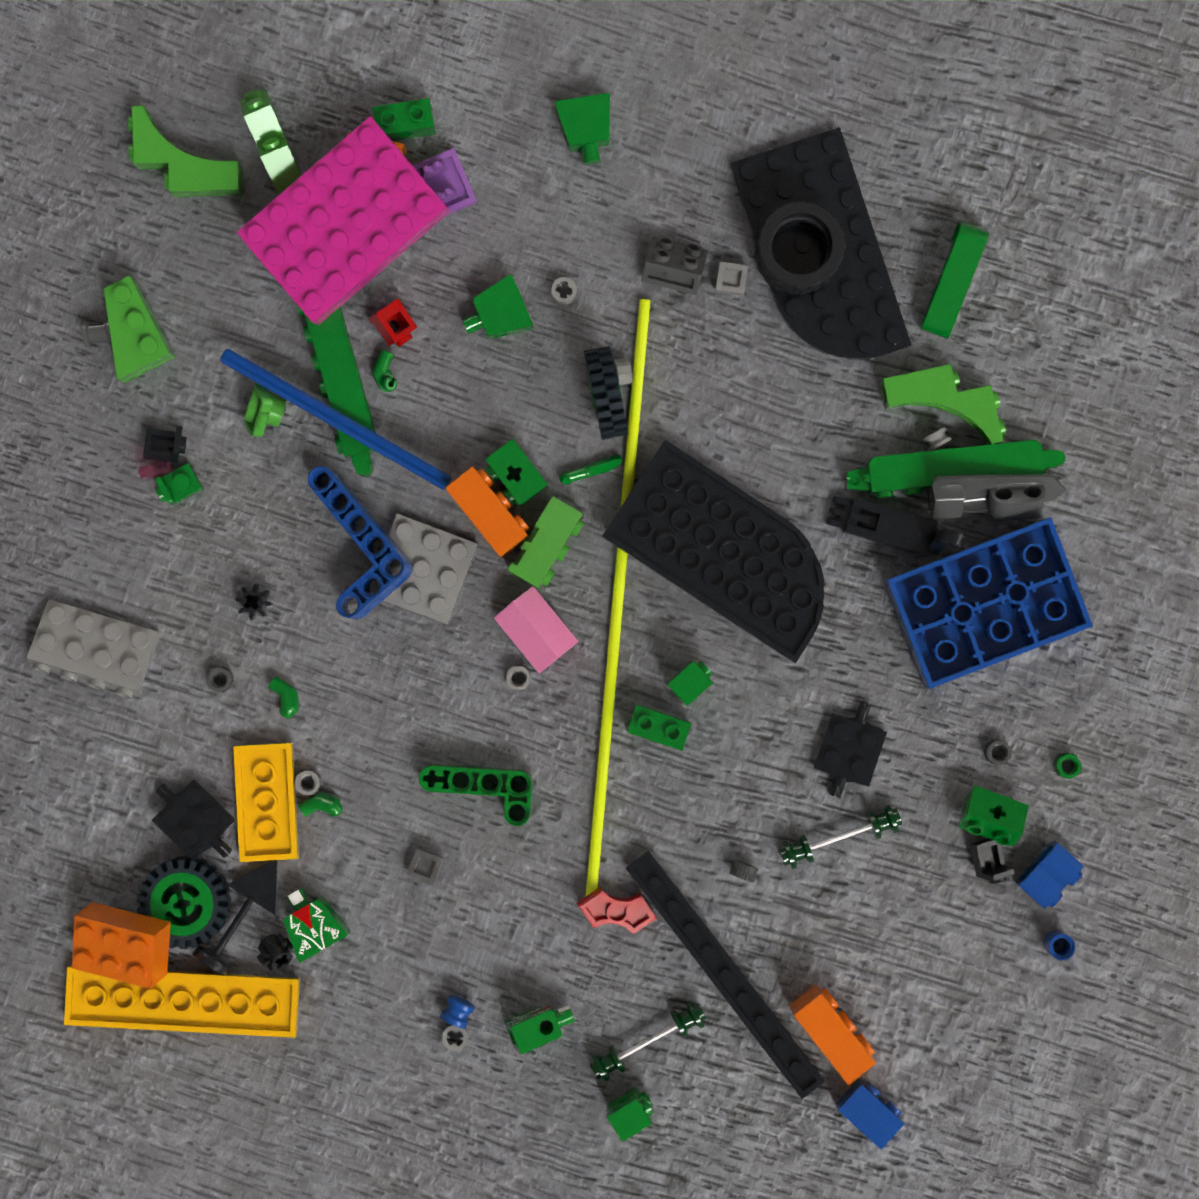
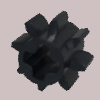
[235,584,273,620]
[257,934,293,971]

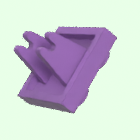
[412,148,477,216]

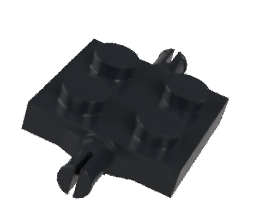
[814,702,887,798]
[152,780,235,861]

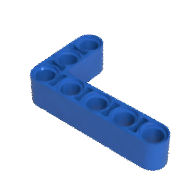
[308,466,412,620]

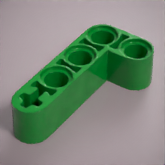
[920,220,989,339]
[419,764,533,826]

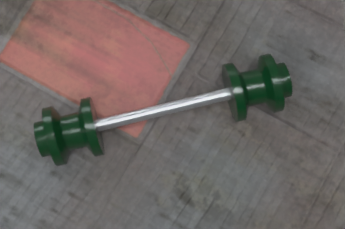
[779,805,902,869]
[590,1001,707,1082]

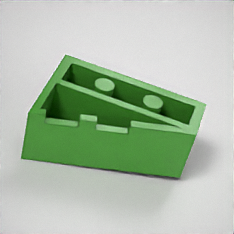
[104,276,175,383]
[508,496,585,589]

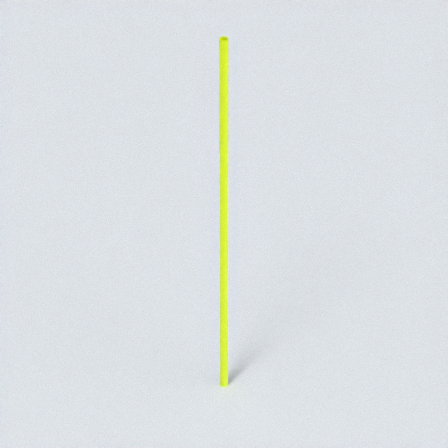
[585,299,650,897]

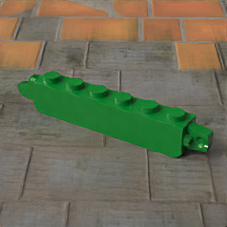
[296,304,376,478]
[846,440,1066,498]

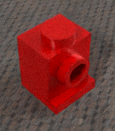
[368,299,418,347]

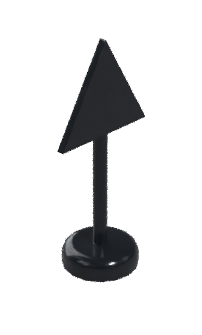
[192,860,278,975]

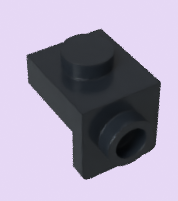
[143,426,187,463]
[970,838,1015,884]

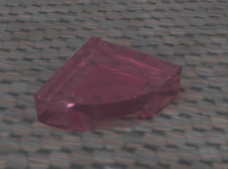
[138,462,174,481]

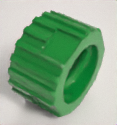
[1053,753,1082,779]

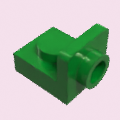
[155,463,204,505]

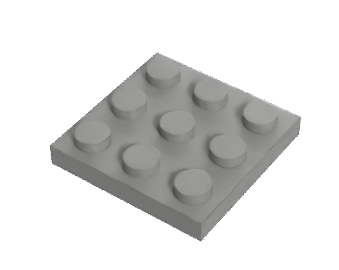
[369,514,478,625]

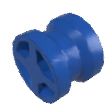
[440,995,475,1029]

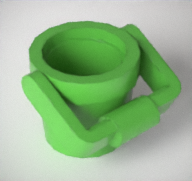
[244,383,287,437]

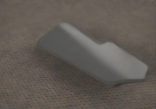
[928,474,1066,521]

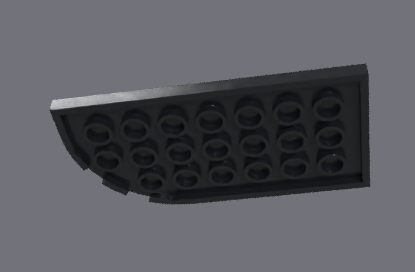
[730,127,912,360]
[602,440,825,663]

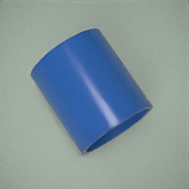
[1043,930,1075,960]

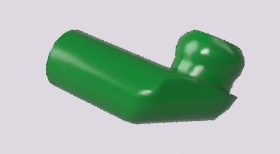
[372,349,397,393]
[268,676,299,719]
[298,793,343,817]

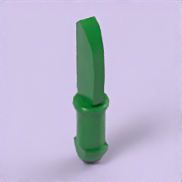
[559,455,622,485]

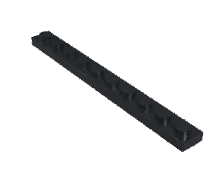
[626,850,825,1099]

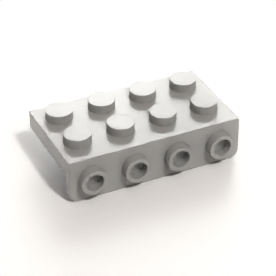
[26,599,160,699]

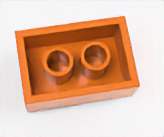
[445,466,530,559]
[72,902,171,989]
[789,984,876,1085]

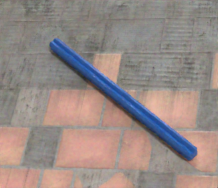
[220,349,452,490]

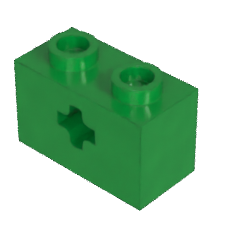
[372,98,436,141]
[485,439,549,507]
[666,660,713,707]
[627,704,691,751]
[958,785,1029,847]
[607,1086,654,1142]

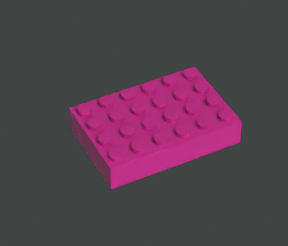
[236,116,451,325]

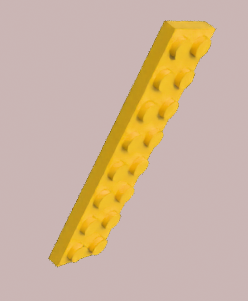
[64,965,300,1038]

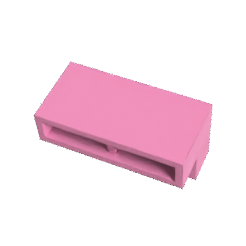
[494,586,579,674]

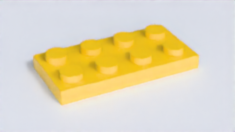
[233,743,299,862]

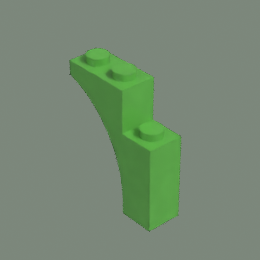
[240,89,302,196]
[128,106,243,197]
[880,364,1006,445]

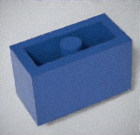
[835,1079,904,1150]

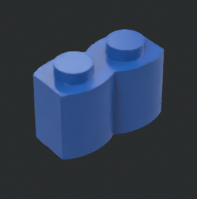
[1015,840,1084,909]

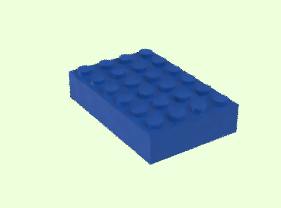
[883,517,1093,689]

